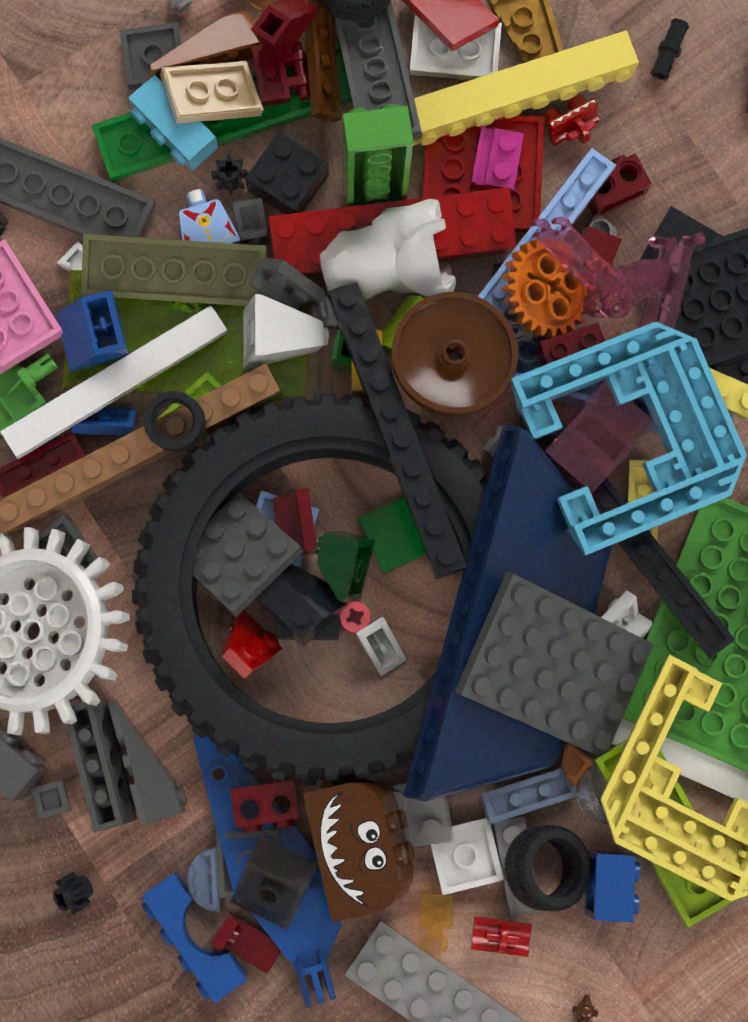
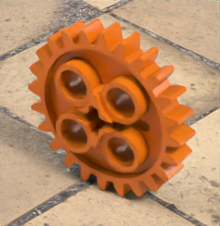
[501,237,595,339]

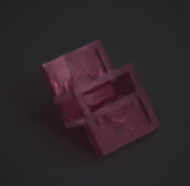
[545,379,653,493]

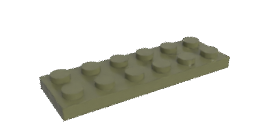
[81,234,267,306]

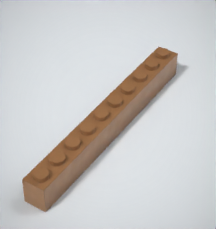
[0,363,283,535]

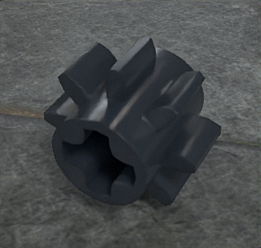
[211,154,248,195]
[53,871,93,915]

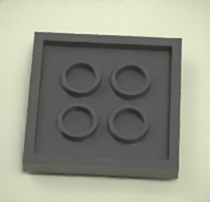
[193,492,303,617]

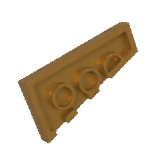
[487,0,564,63]

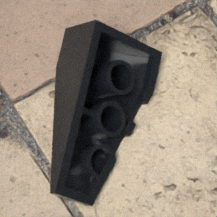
[255,564,348,648]

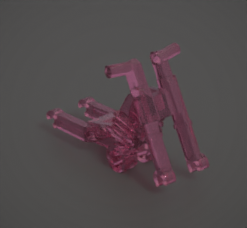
[531,217,705,329]

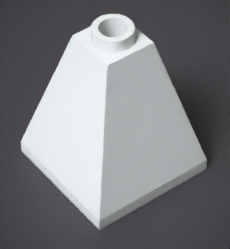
[243,294,329,370]

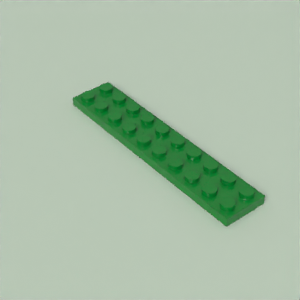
[91,43,352,182]

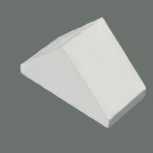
[356,617,407,676]

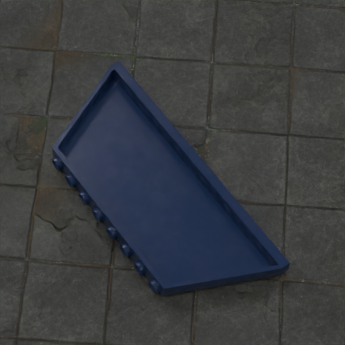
[403,425,612,802]

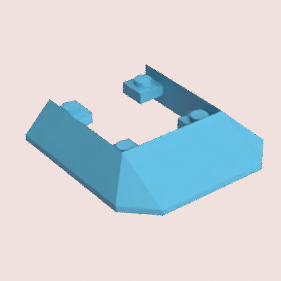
[510,321,747,555]

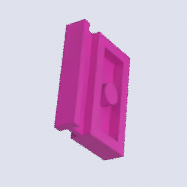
[471,126,524,193]

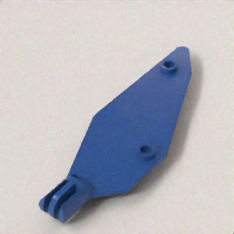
[194,735,341,1008]

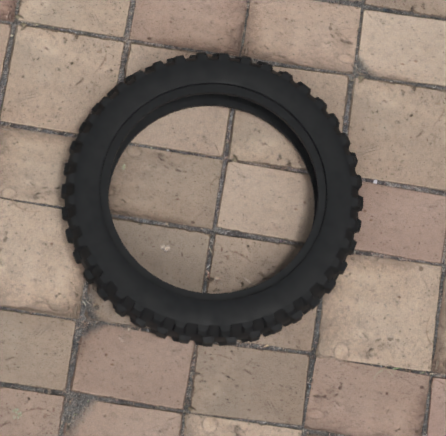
[132,393,487,786]

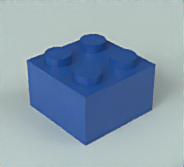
[584,850,640,923]

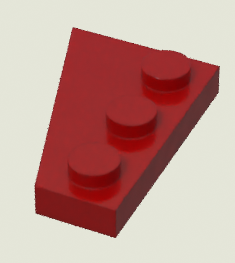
[222,610,283,679]

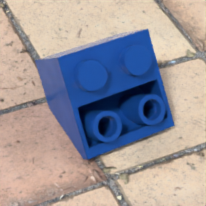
[56,290,129,372]

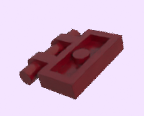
[251,41,310,107]

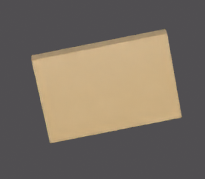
[160,61,263,124]

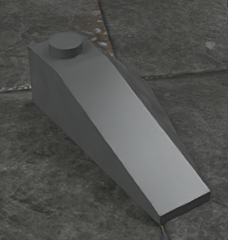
[108,702,188,827]

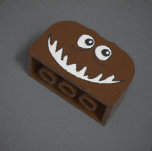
[303,778,415,922]

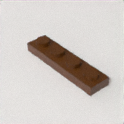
[305,0,342,123]

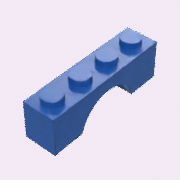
[141,871,248,1004]

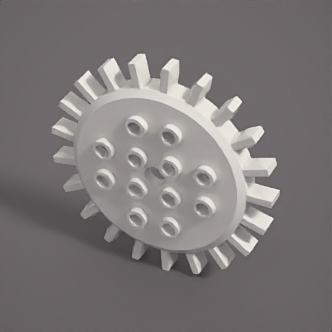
[0,527,130,735]

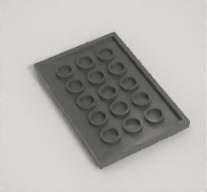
[454,572,654,757]

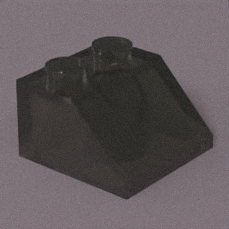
[231,836,318,930]

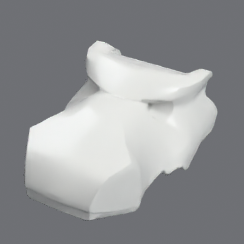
[319,199,456,302]

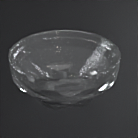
[575,767,608,824]

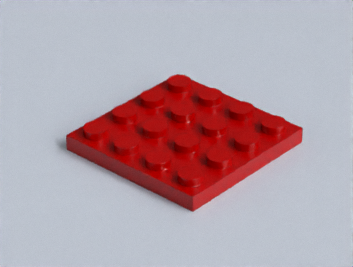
[422,115,544,233]

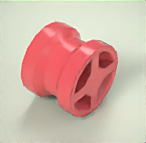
[340,601,371,634]

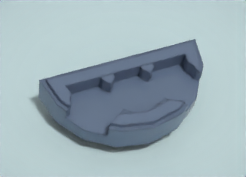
[186,847,220,912]

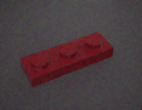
[0,431,86,498]

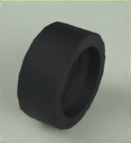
[143,390,206,453]

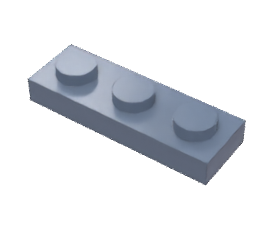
[479,768,578,825]

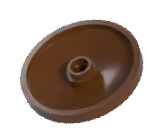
[391,292,518,417]

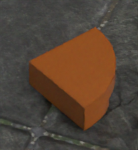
[561,742,594,786]

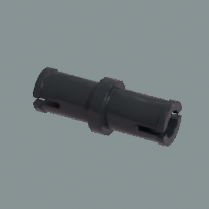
[650,18,689,80]

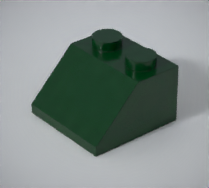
[315,531,375,603]

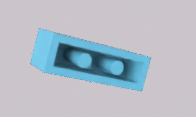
[128,75,218,171]

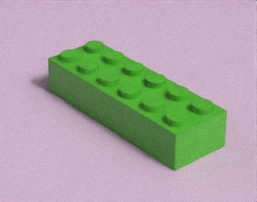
[343,104,413,207]

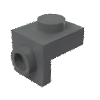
[232,196,269,244]

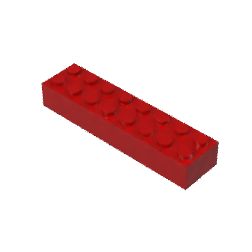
[269,187,517,278]

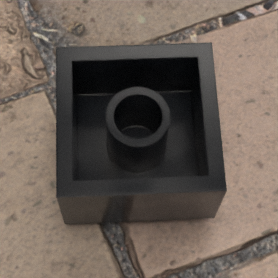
[245,131,329,215]

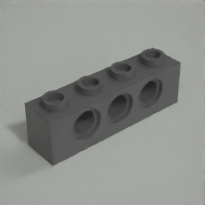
[66,698,137,833]

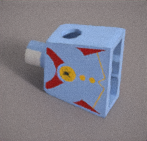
[179,189,241,244]

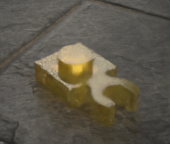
[420,894,453,951]

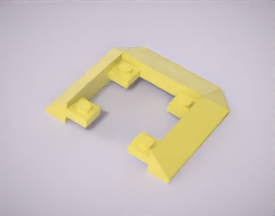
[600,655,748,901]

